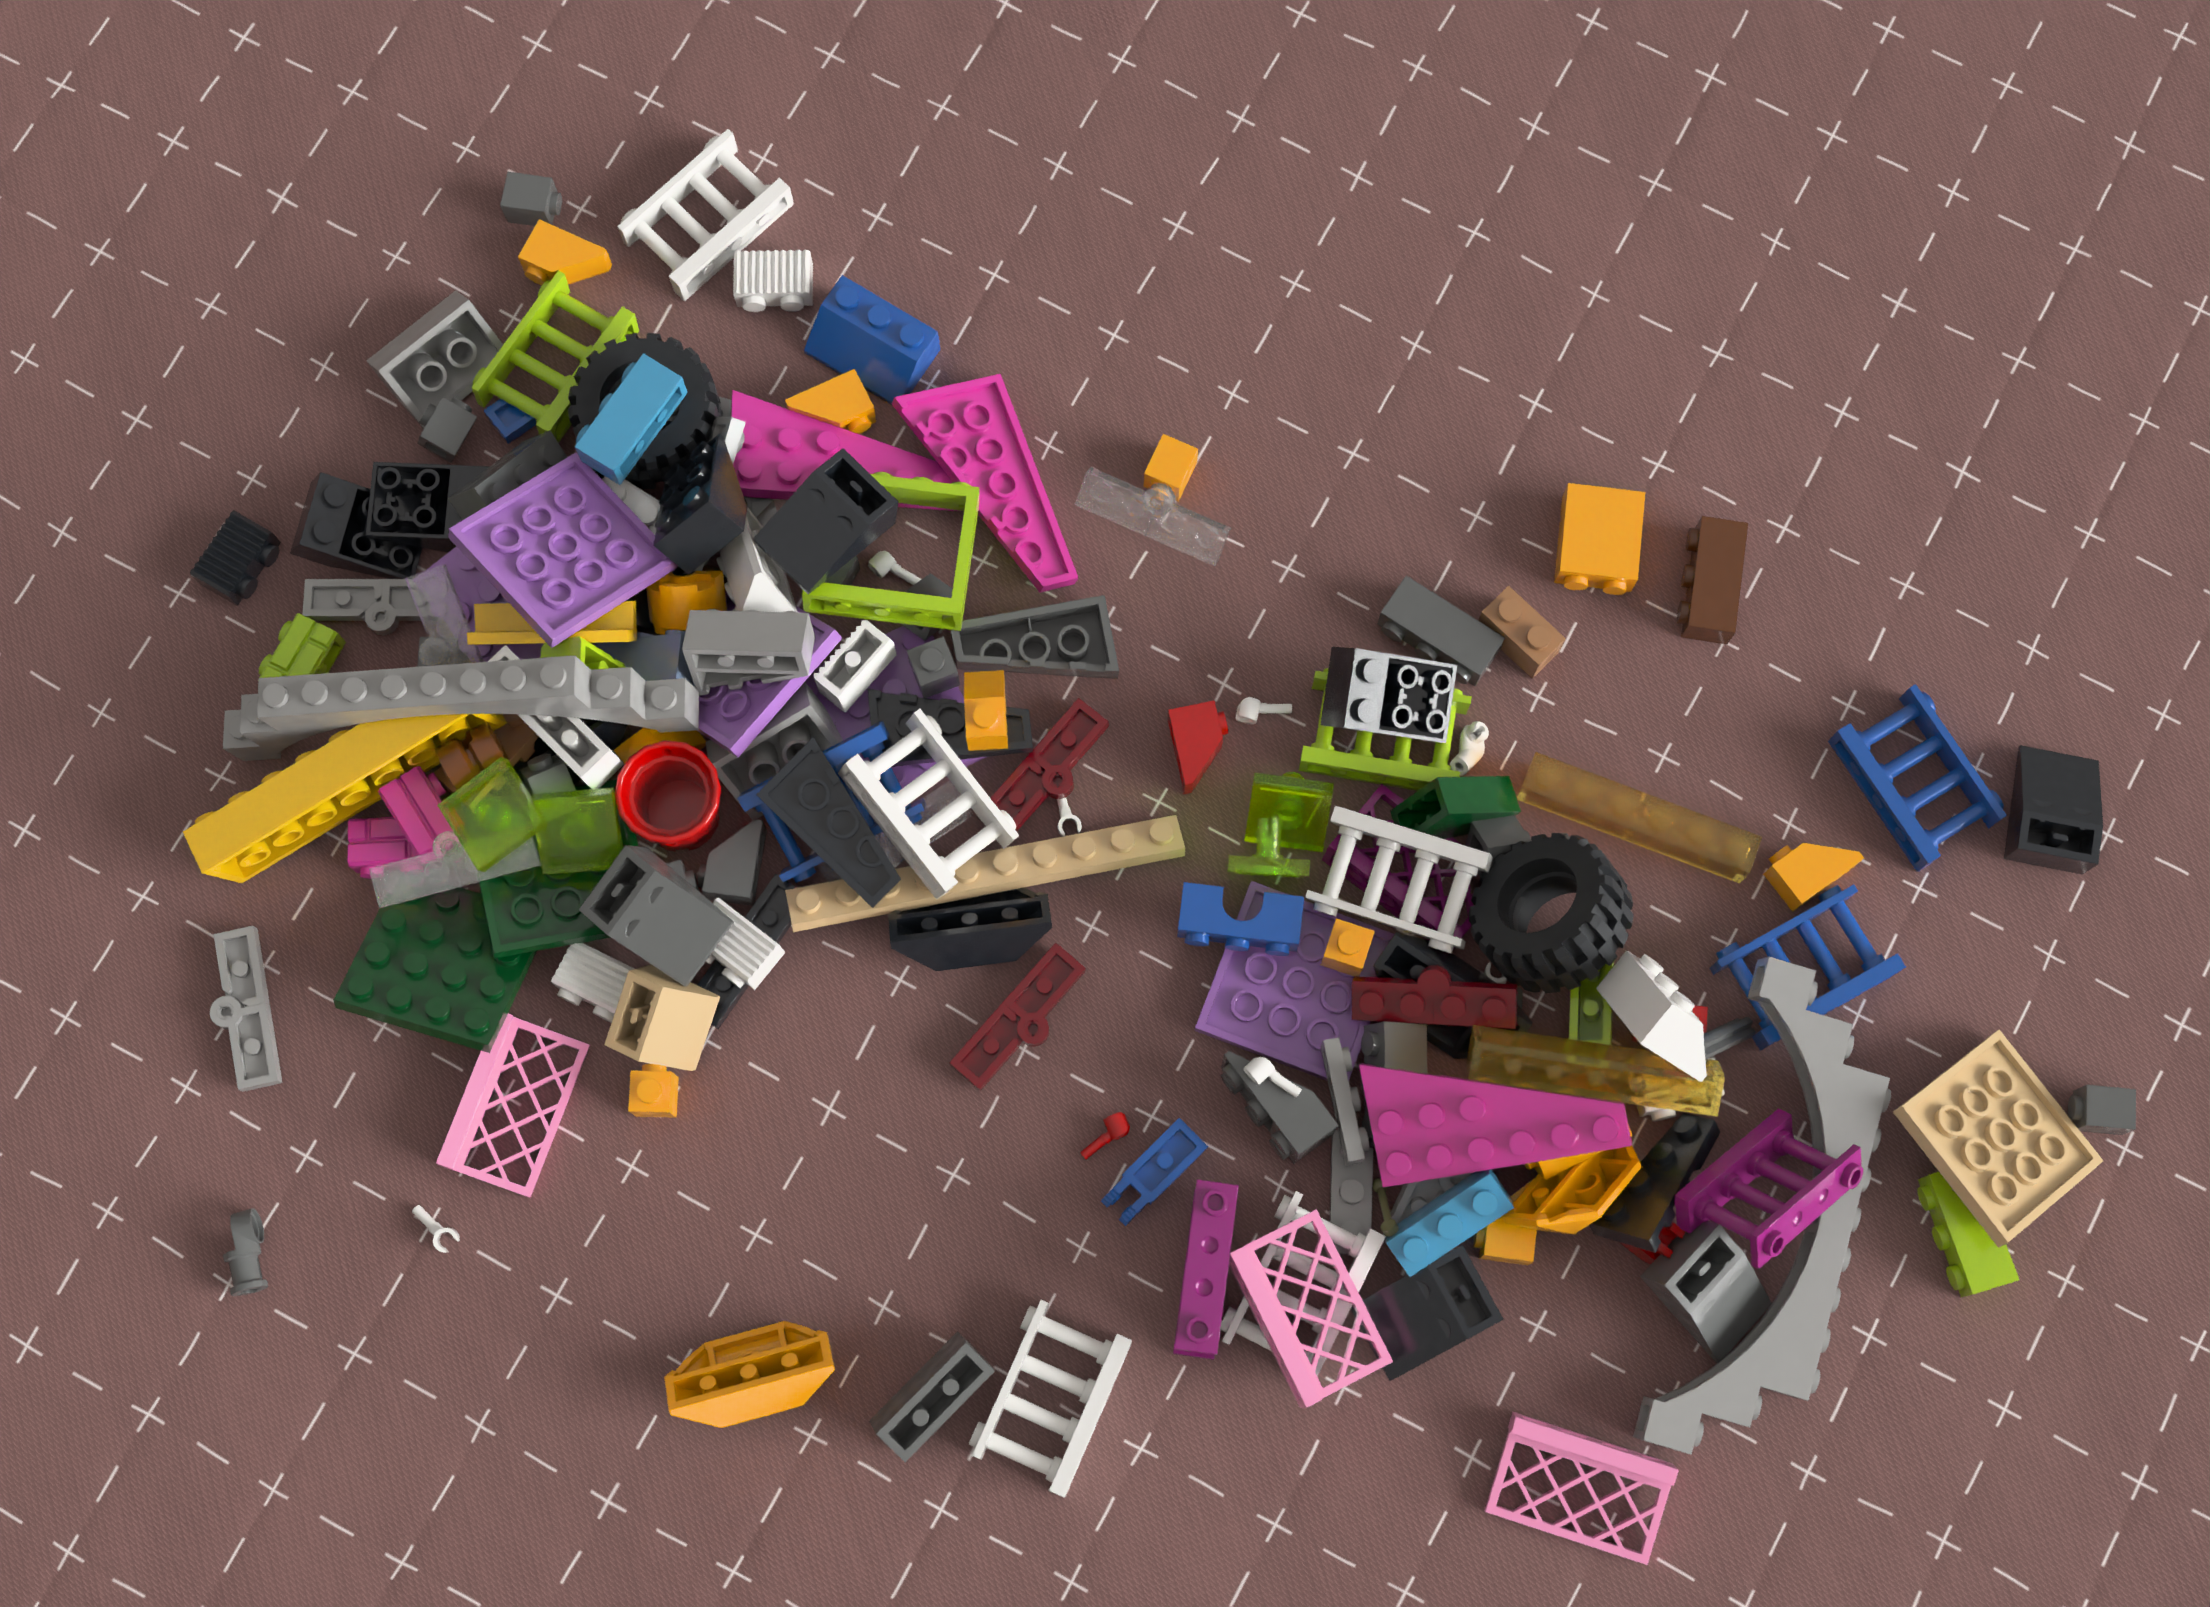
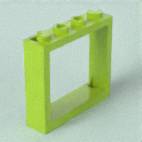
[802,472,980,631]

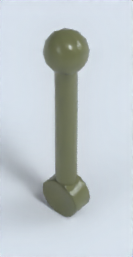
[1372,1178,1399,1237]

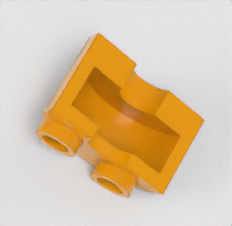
[646,571,727,635]

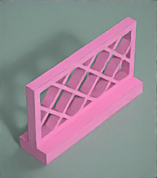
[436,1014,590,1198]
[1229,1209,1393,1408]
[1485,1412,1678,1565]

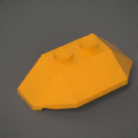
[1502,1145,1642,1234]
[664,1321,835,1428]

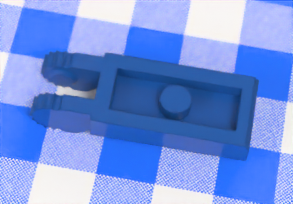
[1101,1118,1208,1226]

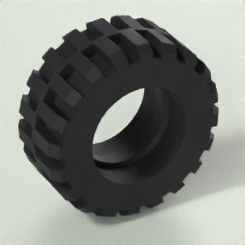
[568,333,723,489]
[1469,833,1634,993]

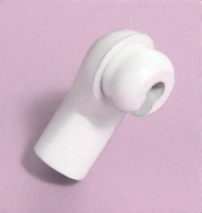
[1450,721,1489,776]

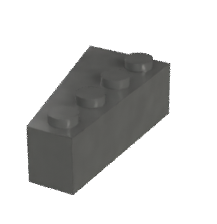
[950,595,1119,679]

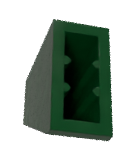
[1390,776,1521,847]

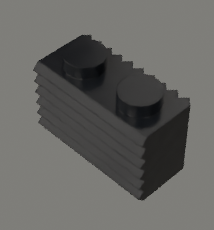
[190,510,281,606]

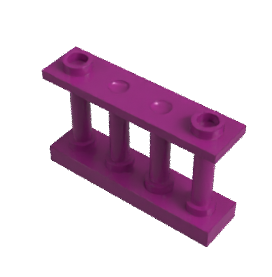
[1675,1108,1863,1269]
[1173,1180,1239,1360]

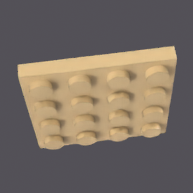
[1893,1030,2103,1248]

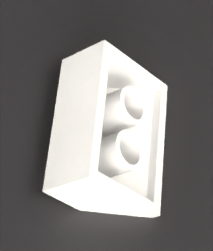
[717,507,798,612]
[1596,950,1706,1082]

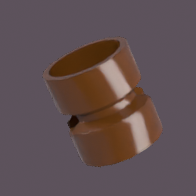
[435,721,511,794]

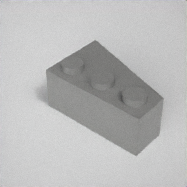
[682,609,815,696]

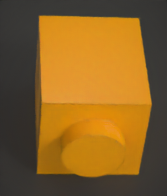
[1144,434,1198,502]
[1320,918,1375,977]

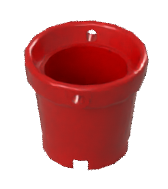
[614,740,721,851]

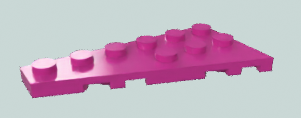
[892,374,1079,593]
[731,390,960,511]
[1359,1063,1632,1187]

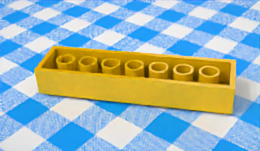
[183,714,507,883]

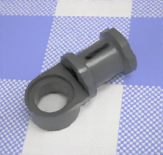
[223,1208,269,1296]

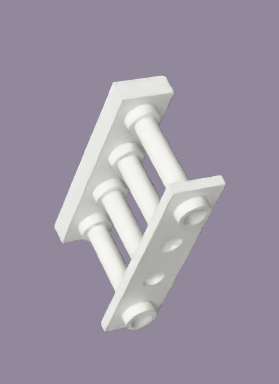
[617,129,794,302]
[838,709,1019,900]
[1305,806,1493,954]
[1220,1191,1386,1376]
[969,1300,1132,1498]

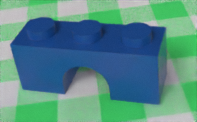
[1177,882,1304,956]

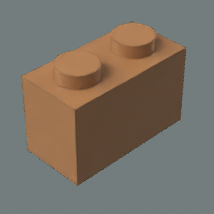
[1478,586,1566,679]

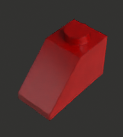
[1167,700,1228,794]

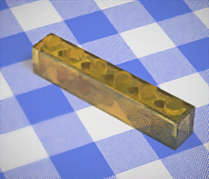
[1516,752,1762,884]
[1466,1025,1725,1116]

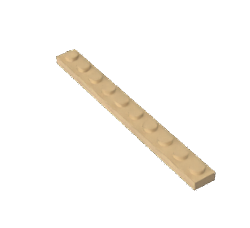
[785,815,1185,932]

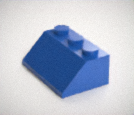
[804,275,941,405]

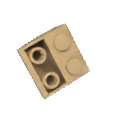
[604,964,720,1071]

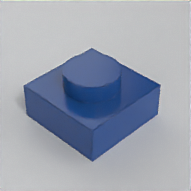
[483,399,537,444]

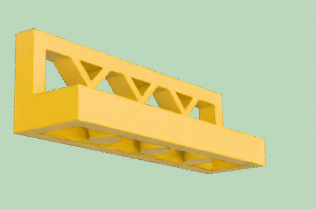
[467,601,637,645]

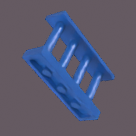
[1828,684,2007,872]
[737,720,927,883]
[1709,884,1906,1051]

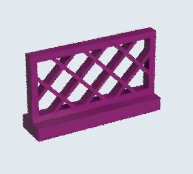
[1322,784,1478,951]

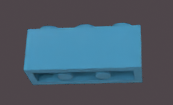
[575,353,688,485]
[1385,1169,1514,1277]

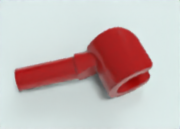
[1080,1112,1130,1160]

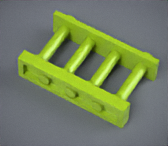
[472,270,639,443]
[1298,668,1472,791]

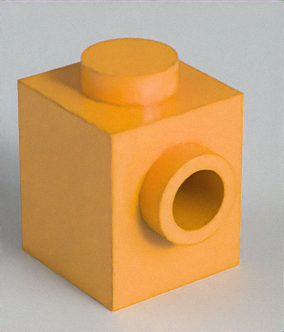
[628,1064,679,1118]

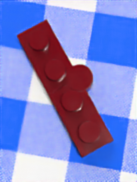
[976,698,1109,832]
[949,942,1086,1091]
[1352,965,1517,1029]

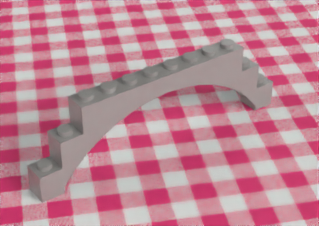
[223,655,699,761]
[1633,957,1891,1455]

